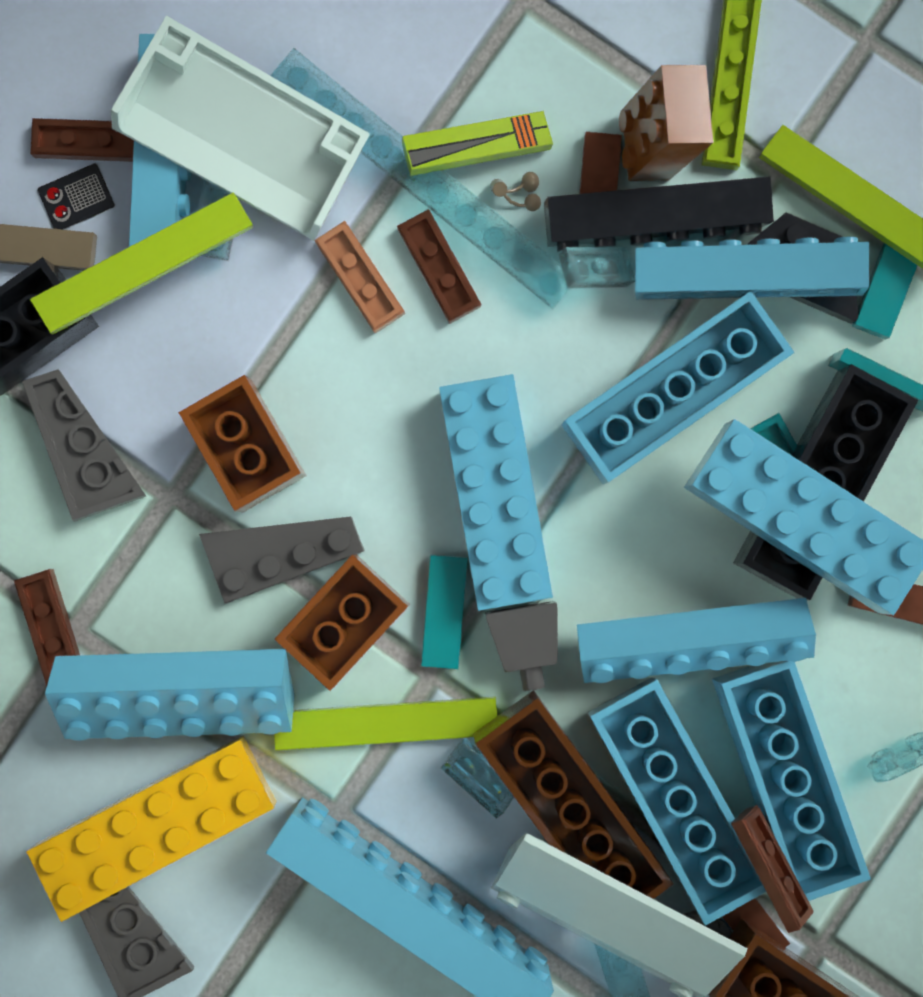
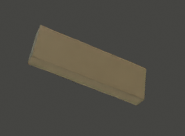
[0,224,97,271]

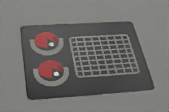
[37,163,115,230]

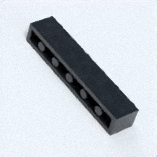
[544,176,774,252]

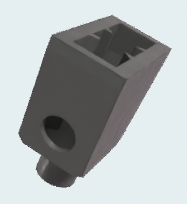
[485,601,558,691]

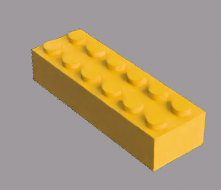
[26,735,277,922]

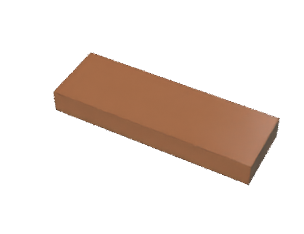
[314,221,405,333]

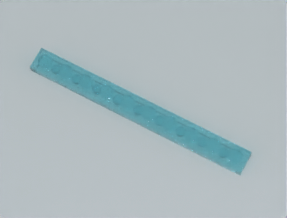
[270,48,578,309]

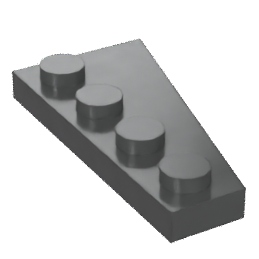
[22,369,146,521]
[199,516,365,603]
[79,886,195,997]

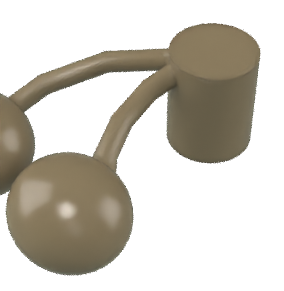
[490,172,541,211]

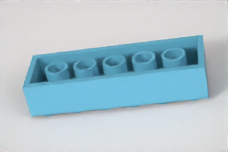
[561,291,795,485]
[439,374,553,611]
[684,419,923,615]
[45,649,295,741]
[712,661,871,901]
[587,677,766,926]

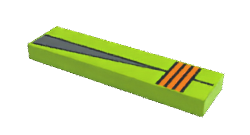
[401,111,553,176]

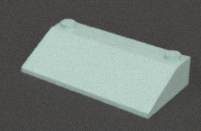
[111,16,370,240]
[491,833,747,997]

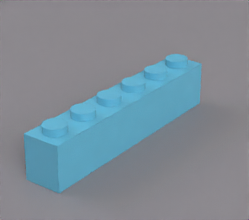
[129,34,192,247]
[635,237,869,300]
[577,598,816,683]

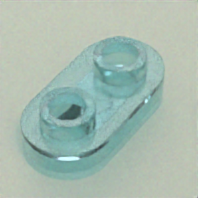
[867,732,923,782]

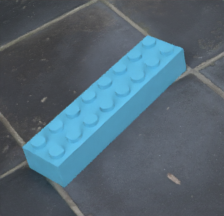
[266,797,554,997]

